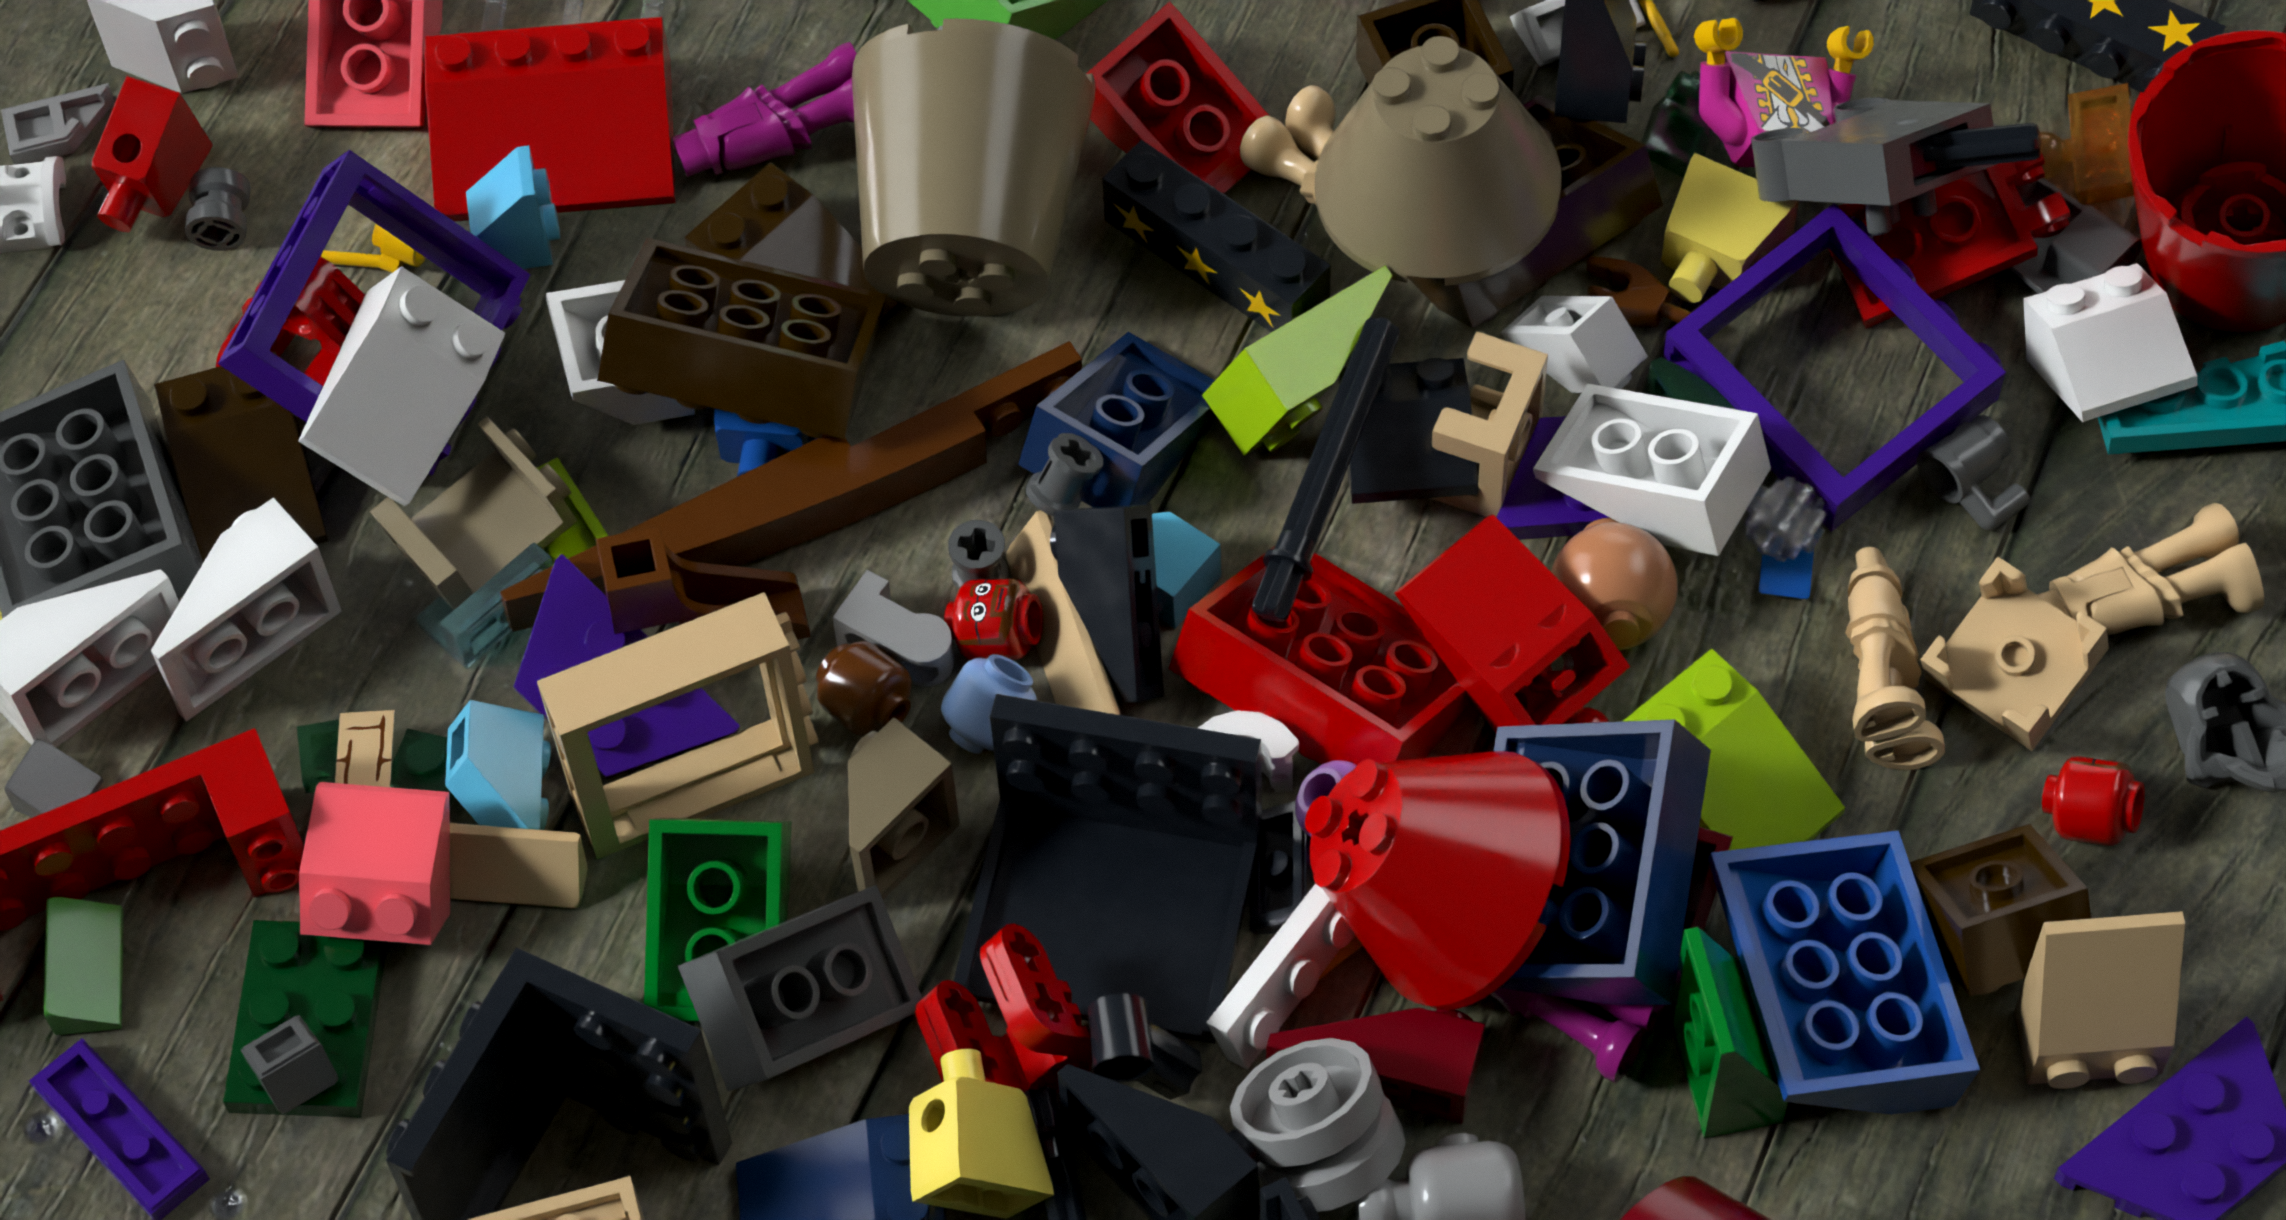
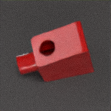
[92,76,213,232]

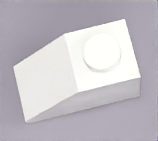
[1500,296,1648,393]

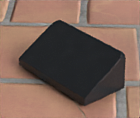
[1250,801,1315,934]

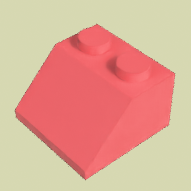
[299,782,450,945]

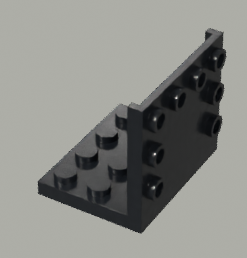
[953,694,1262,1044]
[386,947,732,1220]

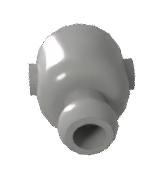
[1355,1133,1526,1220]

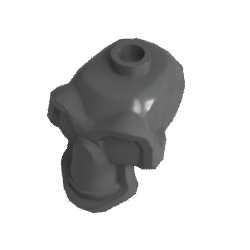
[2165,652,2286,793]

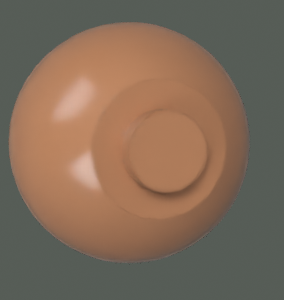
[1551,518,1678,650]

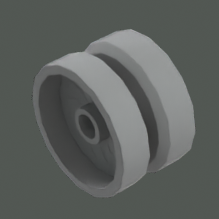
[1230,1038,1406,1212]

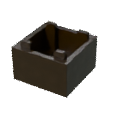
[1909,824,2091,996]

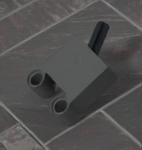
[1751,97,2042,236]

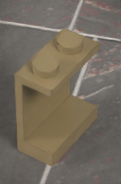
[369,416,577,617]

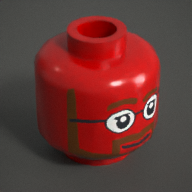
[944,579,1044,661]
[2042,756,2145,846]

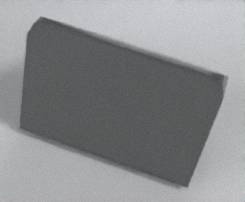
[5,739,104,818]
[241,1015,338,1113]

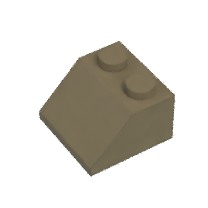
[848,717,960,900]

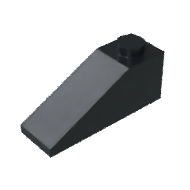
[1050,504,1164,702]

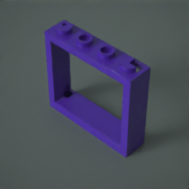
[217,150,531,476]
[1663,203,2006,532]

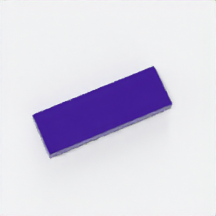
[29,1038,210,1220]

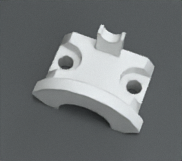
[0,156,66,253]
[1198,710,1299,792]

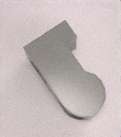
[833,570,954,687]

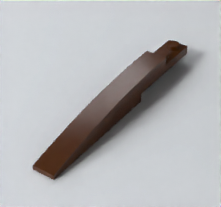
[500,341,1082,632]

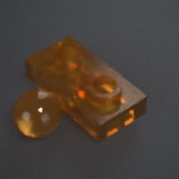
[2040,83,2134,205]

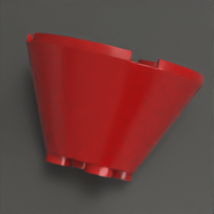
[1305,751,1570,1010]

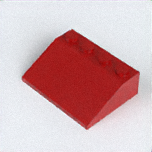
[425,17,676,222]
[1168,546,1471,765]

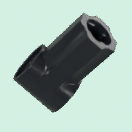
[1088,993,1202,1100]

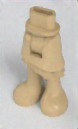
[1240,85,1336,205]
[2037,503,2264,635]
[1845,547,1945,770]

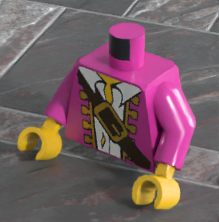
[1694,18,1874,168]

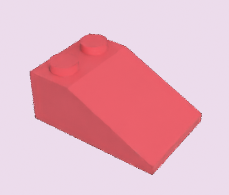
[304,0,443,128]

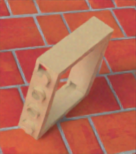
[537,592,819,860]

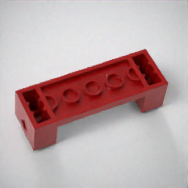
[0,728,304,1002]

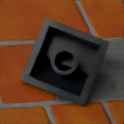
[1339,358,1478,504]

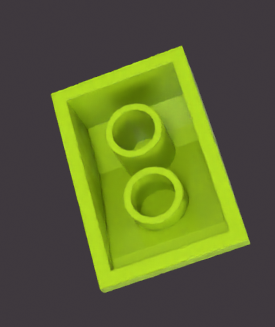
[1202,265,1392,456]
[1623,648,1845,850]

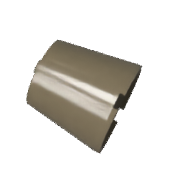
[852,18,1096,316]

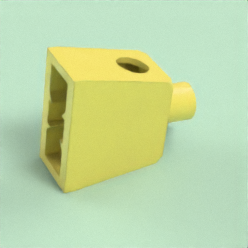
[1661,153,1799,303]
[909,1049,1054,1219]

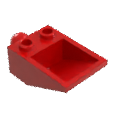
[1394,515,1631,734]

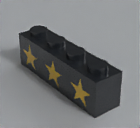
[1969,0,2226,92]
[1102,140,1331,332]

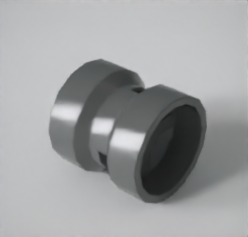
[185,167,251,251]

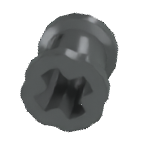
[1026,433,1103,516]
[948,520,1008,589]

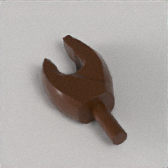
[1586,256,1692,328]

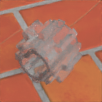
[1744,476,1826,562]

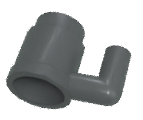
[1917,415,2030,531]

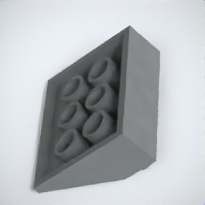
[0,360,203,618]

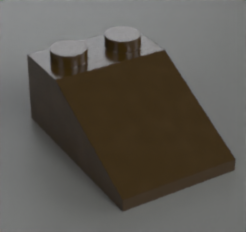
[684,162,904,327]
[154,351,329,563]

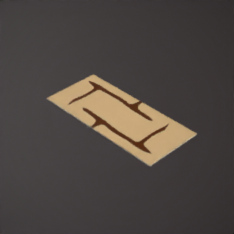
[335,710,395,787]

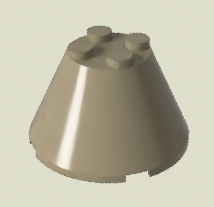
[1315,36,1562,286]

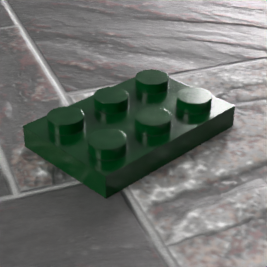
[223,920,388,1118]

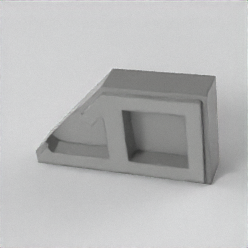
[1,83,114,165]

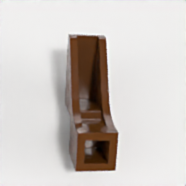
[596,526,811,640]

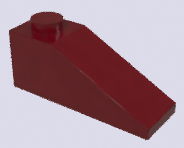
[1266,1007,1485,1124]

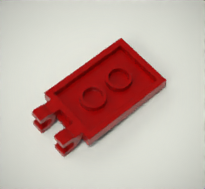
[1816,153,2070,329]

